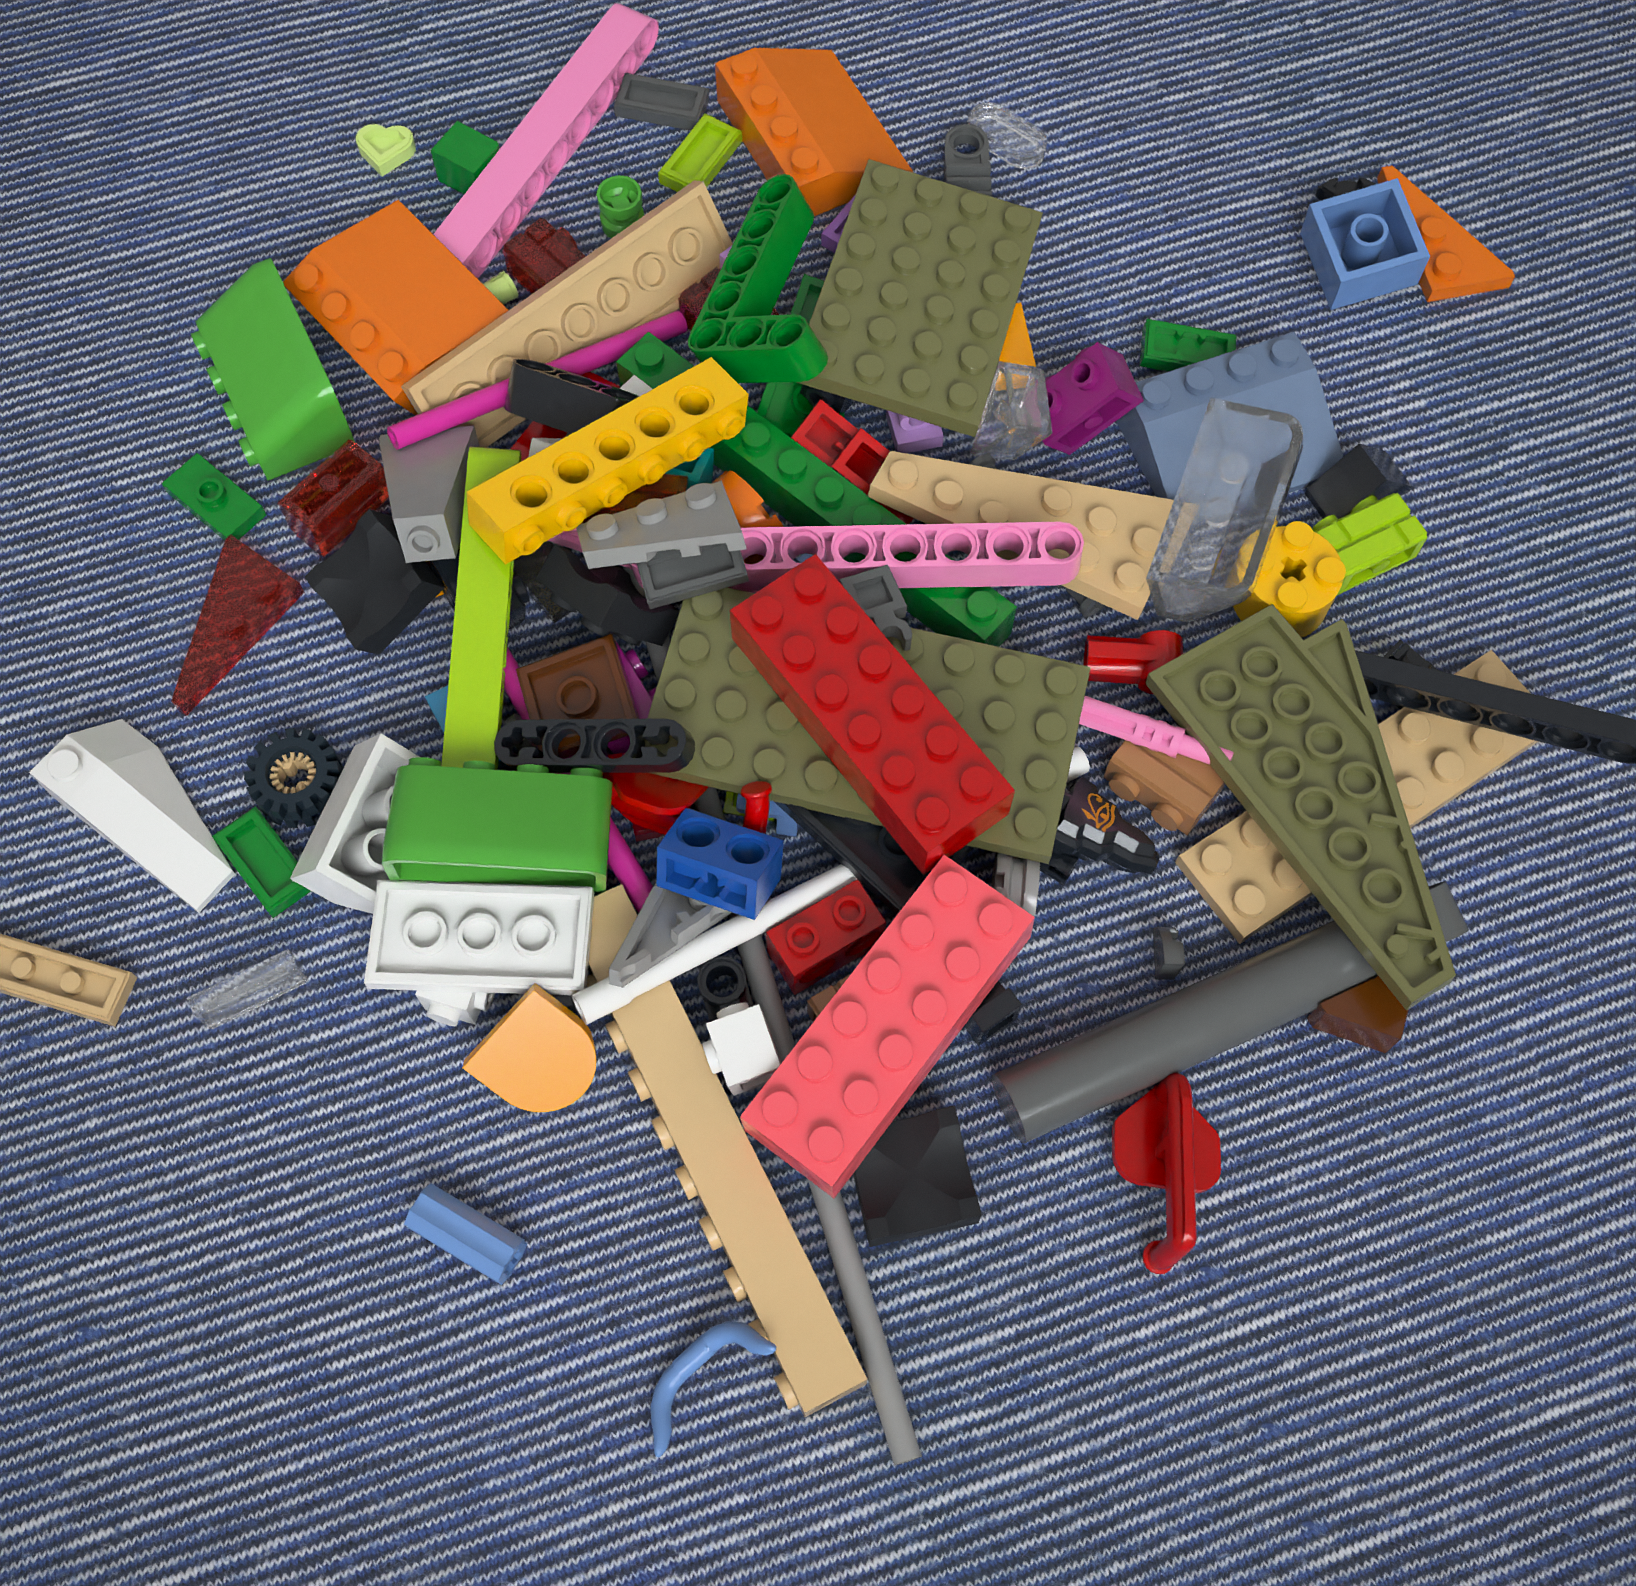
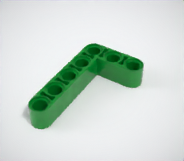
[688,174,828,383]

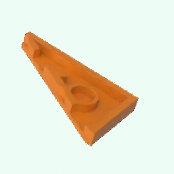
[1377,165,1515,302]

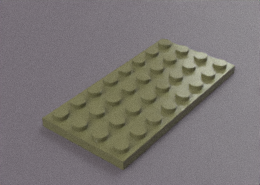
[644,587,1091,864]

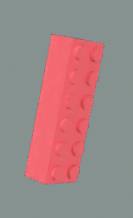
[740,855,1035,1199]

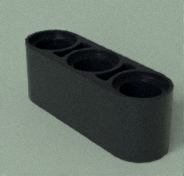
[504,359,639,434]

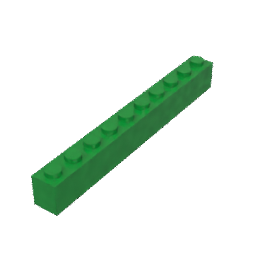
[616,332,1017,647]

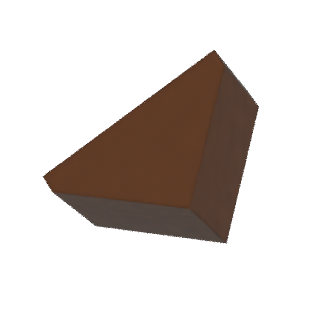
[1307,976,1409,1053]

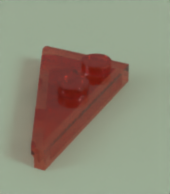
[171,534,305,716]

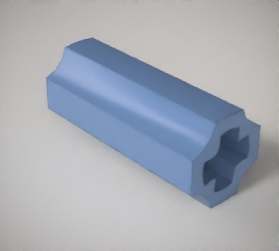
[404,1183,528,1285]

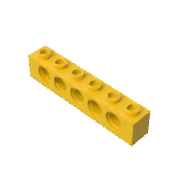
[466,357,749,565]

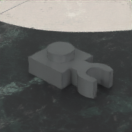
[839,565,912,651]

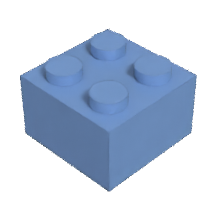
[1300,178,1430,310]

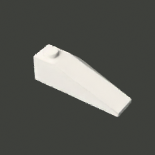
[29,719,235,913]

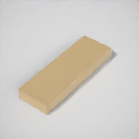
[0,934,137,1027]

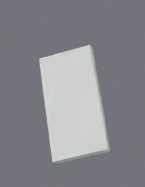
[364,880,595,995]

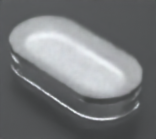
[967,102,1047,169]

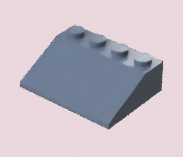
[1116,332,1343,529]

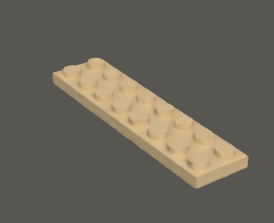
[401,180,733,448]
[1175,650,1538,944]

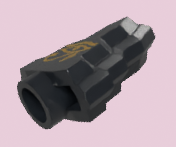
[1052,777,1160,874]

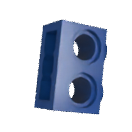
[657,808,784,920]

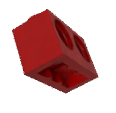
[766,879,886,995]

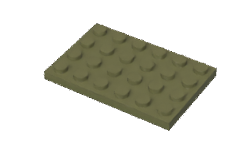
[797,159,1043,437]

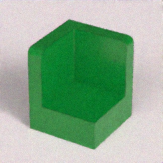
[430,121,500,194]

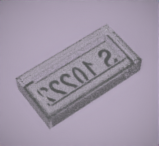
[187,949,309,1029]

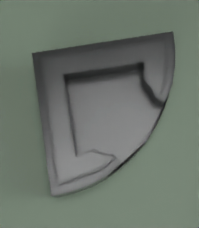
[1153,927,1185,980]

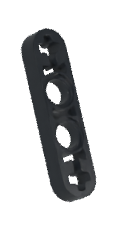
[494,718,695,773]

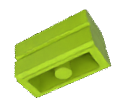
[1312,493,1428,595]

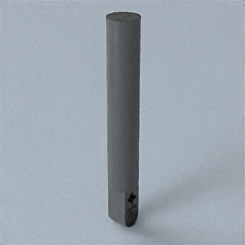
[992,881,1469,1144]

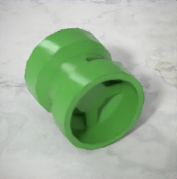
[596,175,644,238]

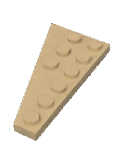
[868,451,1192,620]

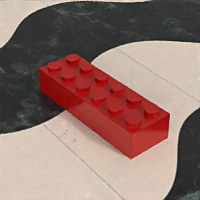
[730,554,1015,875]

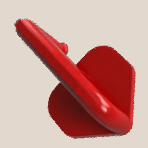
[603,753,772,835]
[1112,1072,1221,1274]

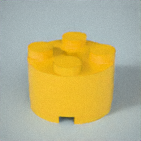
[1232,521,1346,638]

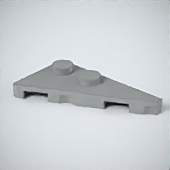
[609,881,732,988]

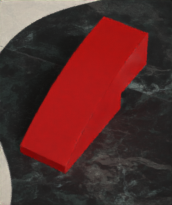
[790,399,914,524]

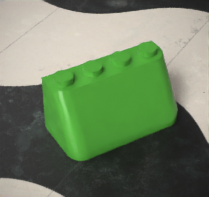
[191,257,356,481]
[381,757,613,893]

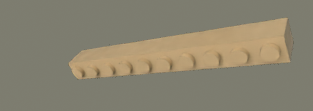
[587,884,868,1417]

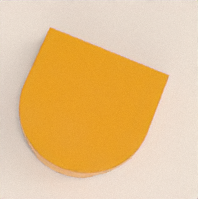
[462,983,597,1112]

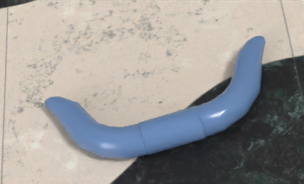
[650,1321,777,1458]

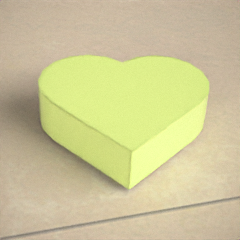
[356,124,416,177]

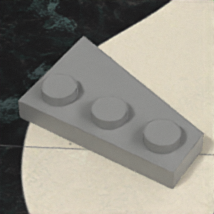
[576,480,747,569]

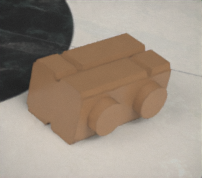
[1103,740,1225,835]

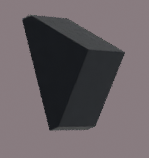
[1305,444,1412,519]

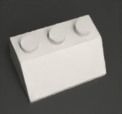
[290,733,419,914]

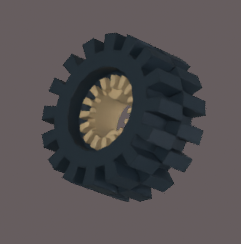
[244,728,344,828]

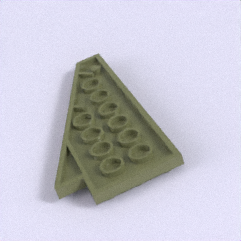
[1146,604,1456,1010]

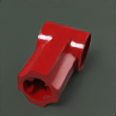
[1083,630,1183,694]

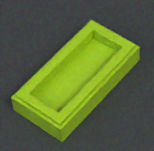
[658,114,742,192]

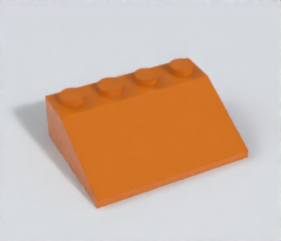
[715,48,913,217]
[283,200,509,416]

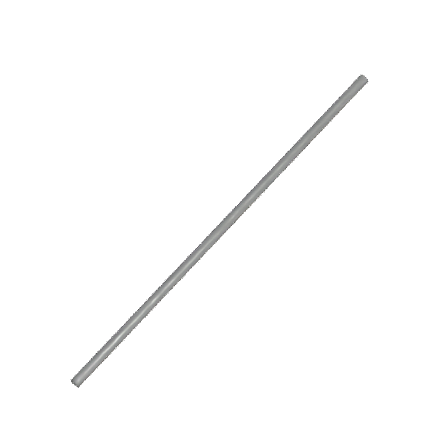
[605,500,922,1466]

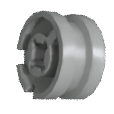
[991,852,1040,917]

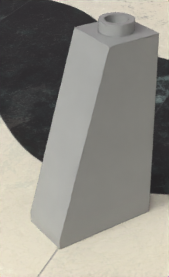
[379,425,480,563]

